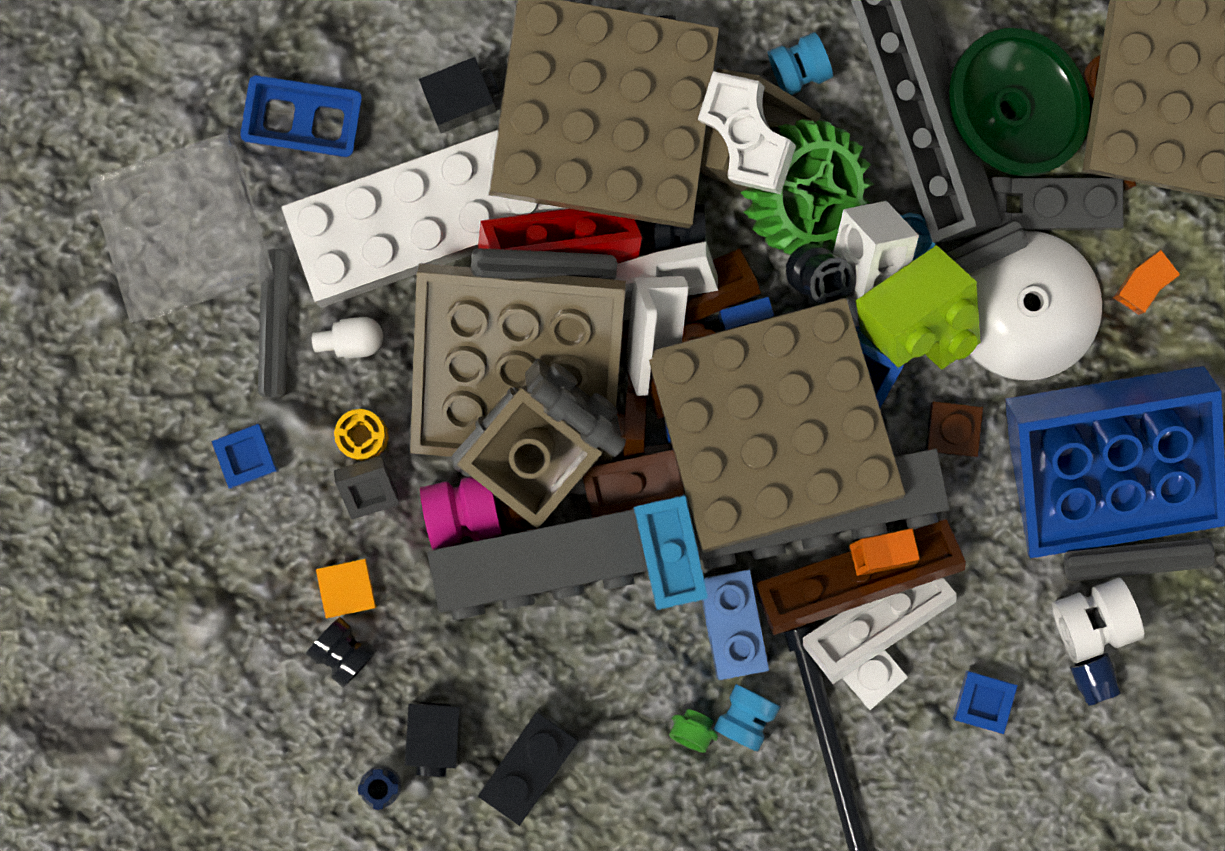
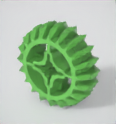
[740,119,874,255]

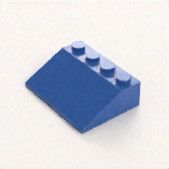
[1005,366,1225,558]

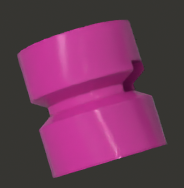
[420,477,503,550]

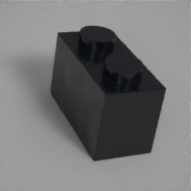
[477,708,579,826]

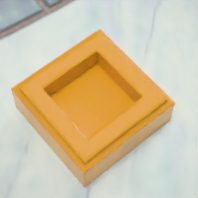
[316,559,377,619]

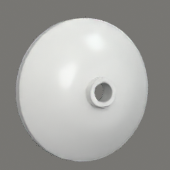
[969,231,1102,381]

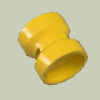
[334,409,389,461]

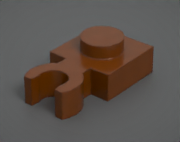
[616,373,648,459]

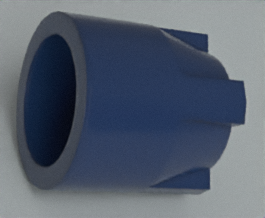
[1070,653,1121,706]
[358,766,402,810]

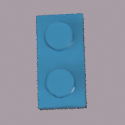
[634,496,708,610]

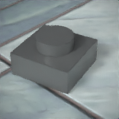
[334,455,399,520]

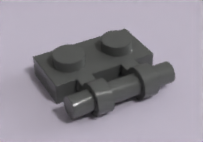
[525,358,626,457]

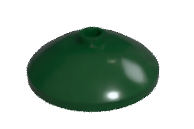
[949,28,1090,176]

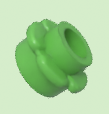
[669,709,718,753]

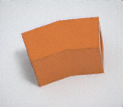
[1113,250,1180,315]
[849,528,920,576]

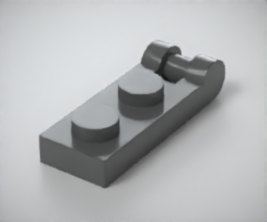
[987,177,1123,231]

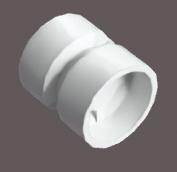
[1052,577,1144,663]

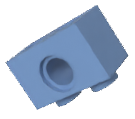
[702,569,769,680]

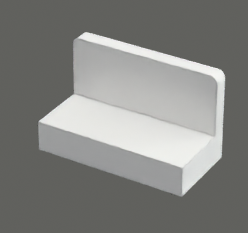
[625,276,688,396]

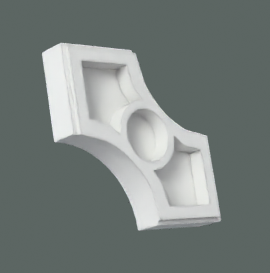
[698,71,796,194]

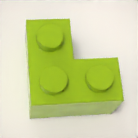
[856,245,981,370]

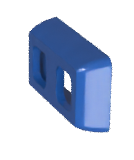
[240,75,362,157]

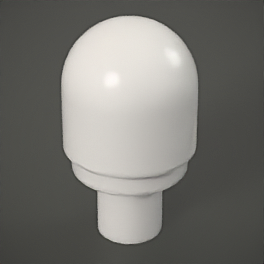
[312,317,383,359]

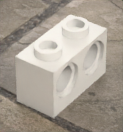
[833,201,919,326]

